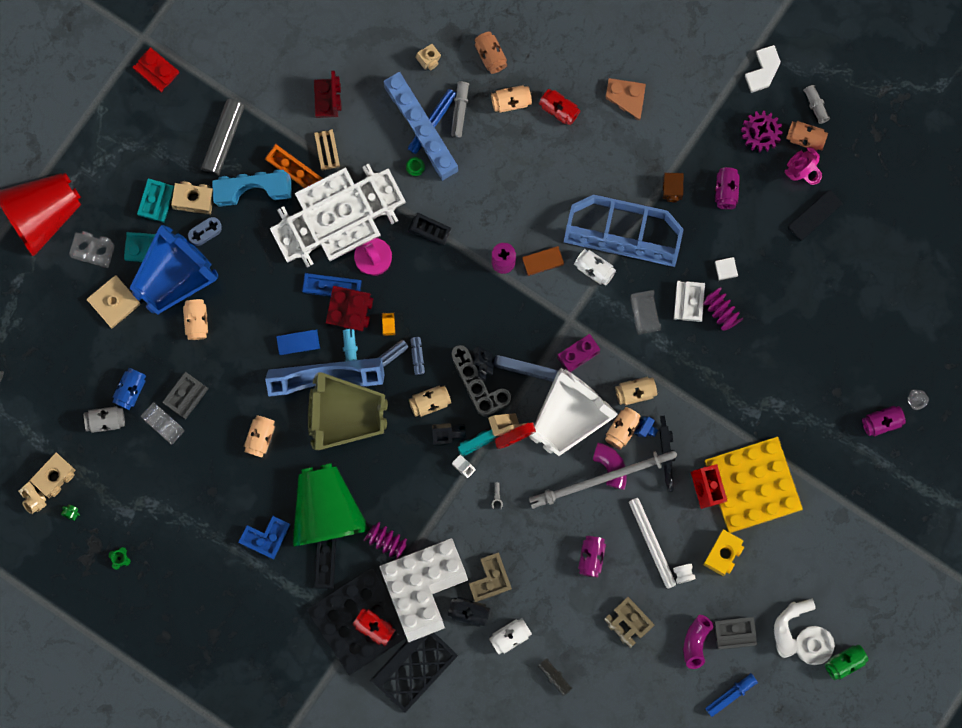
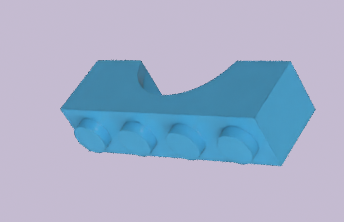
[212,170,292,207]

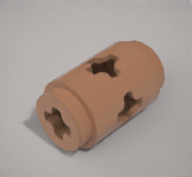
[474,32,507,74]
[786,121,828,151]

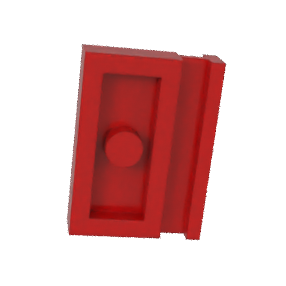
[133,47,179,93]

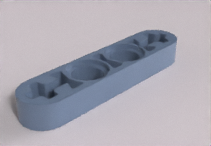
[493,355,558,382]

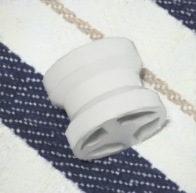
[673,564,696,584]

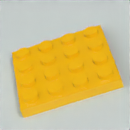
[704,437,803,533]

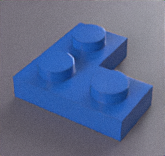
[238,516,291,560]

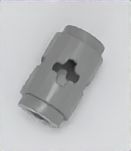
[84,406,125,433]

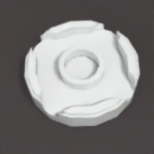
[796,626,835,665]

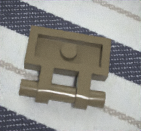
[604,597,655,648]

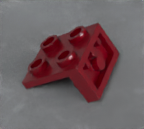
[314,71,342,118]

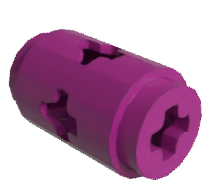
[715,167,740,209]
[862,406,906,436]
[578,536,606,578]

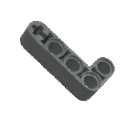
[452,345,511,417]

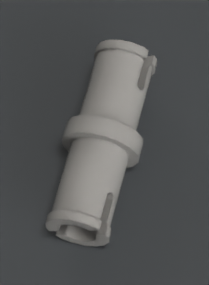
[804,85,830,124]

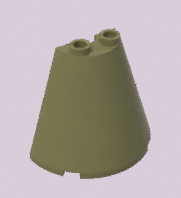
[308,372,388,450]

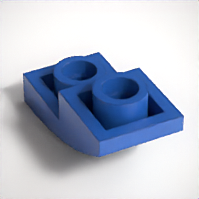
[276,330,320,355]

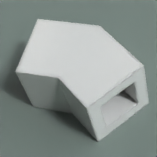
[452,455,476,478]

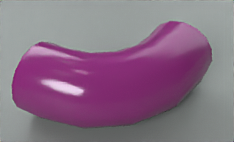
[593,442,627,490]
[683,615,713,669]

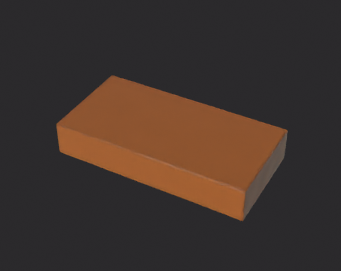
[522,246,564,276]

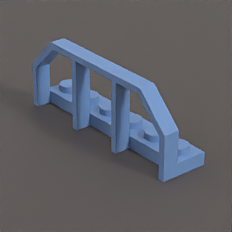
[564,195,683,267]

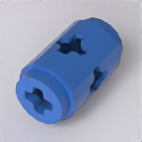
[112,368,146,410]

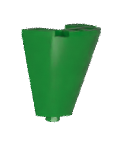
[293,463,369,547]

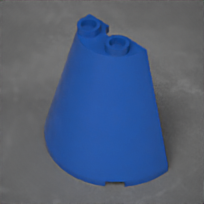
[130,225,218,315]

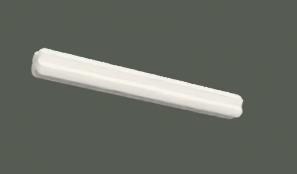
[629,498,676,589]

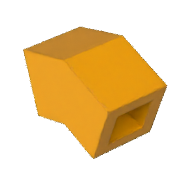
[382,313,395,336]

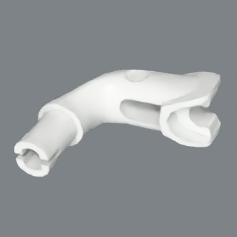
[774,598,816,658]

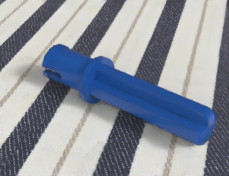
[705,673,758,717]

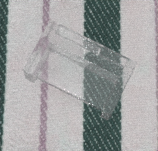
[630,290,661,335]

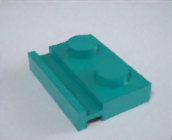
[137,178,174,223]
[124,232,156,262]
[458,429,496,457]

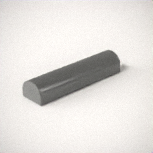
[201,99,245,176]

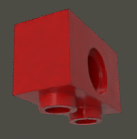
[691,464,728,509]

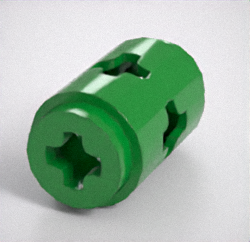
[825,645,869,680]

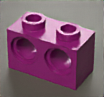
[557,334,600,372]

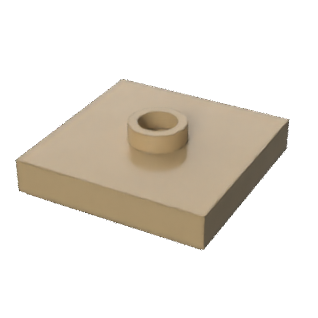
[87,275,141,329]

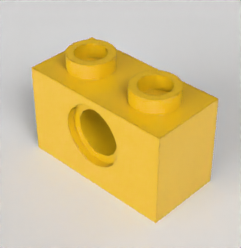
[703,529,744,576]

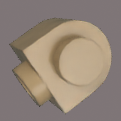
[415,44,441,70]

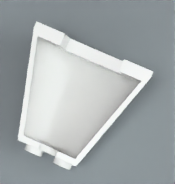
[529,368,618,456]

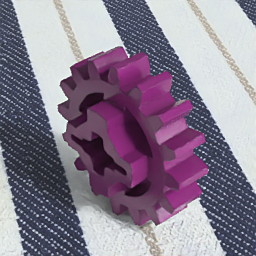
[741,111,783,153]

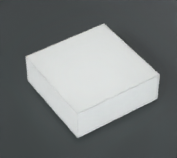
[715,257,738,281]

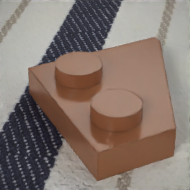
[606,78,646,120]

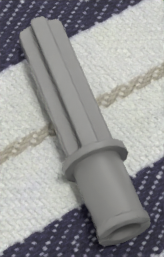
[451,81,469,138]

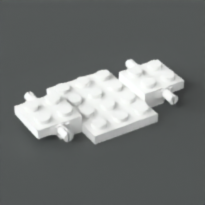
[270,164,406,267]

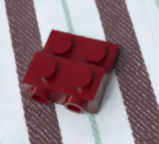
[326,286,374,331]

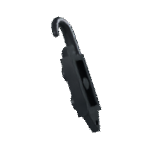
[659,415,675,492]

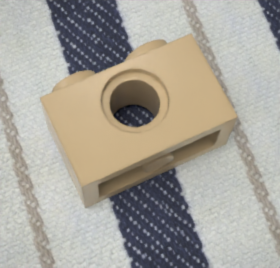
[171,181,213,215]
[30,452,76,498]

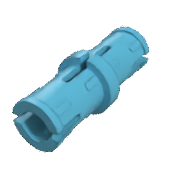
[342,329,358,361]

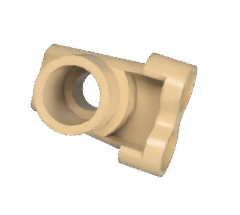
[18,481,46,514]

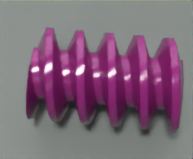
[492,243,516,274]
[703,287,743,331]
[364,522,407,560]

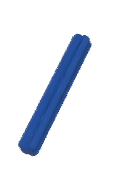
[408,89,456,154]

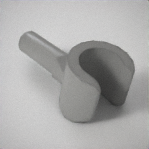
[491,482,503,509]

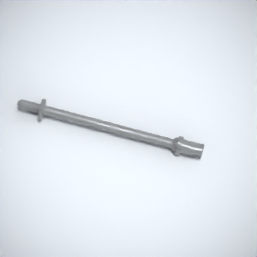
[529,451,677,509]

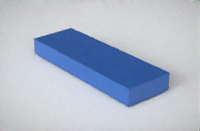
[302,273,362,296]

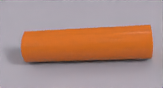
[265,144,323,188]

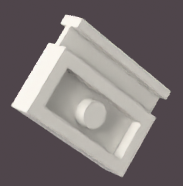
[674,281,705,322]

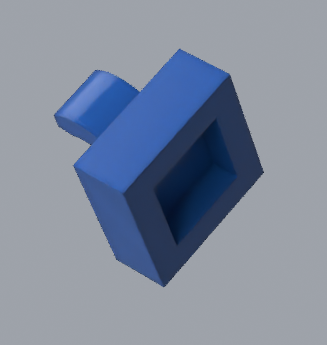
[634,416,658,437]

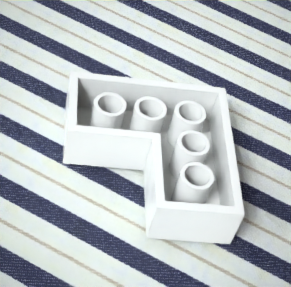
[379,538,468,642]

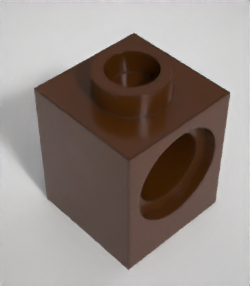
[663,173,684,202]

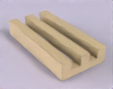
[314,129,340,170]

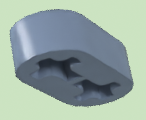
[188,217,222,246]

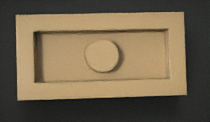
[488,413,527,436]

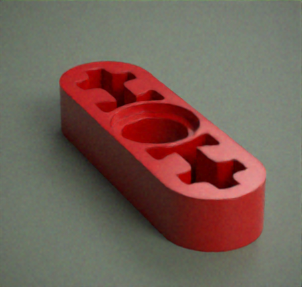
[494,422,536,449]

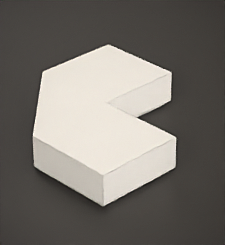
[745,45,781,93]

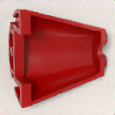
[0,173,81,256]

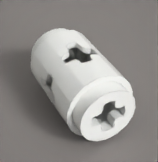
[574,249,616,286]
[489,618,532,654]

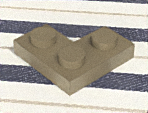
[469,552,512,602]

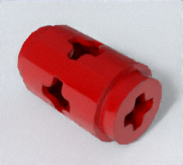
[539,89,580,125]
[352,608,396,646]

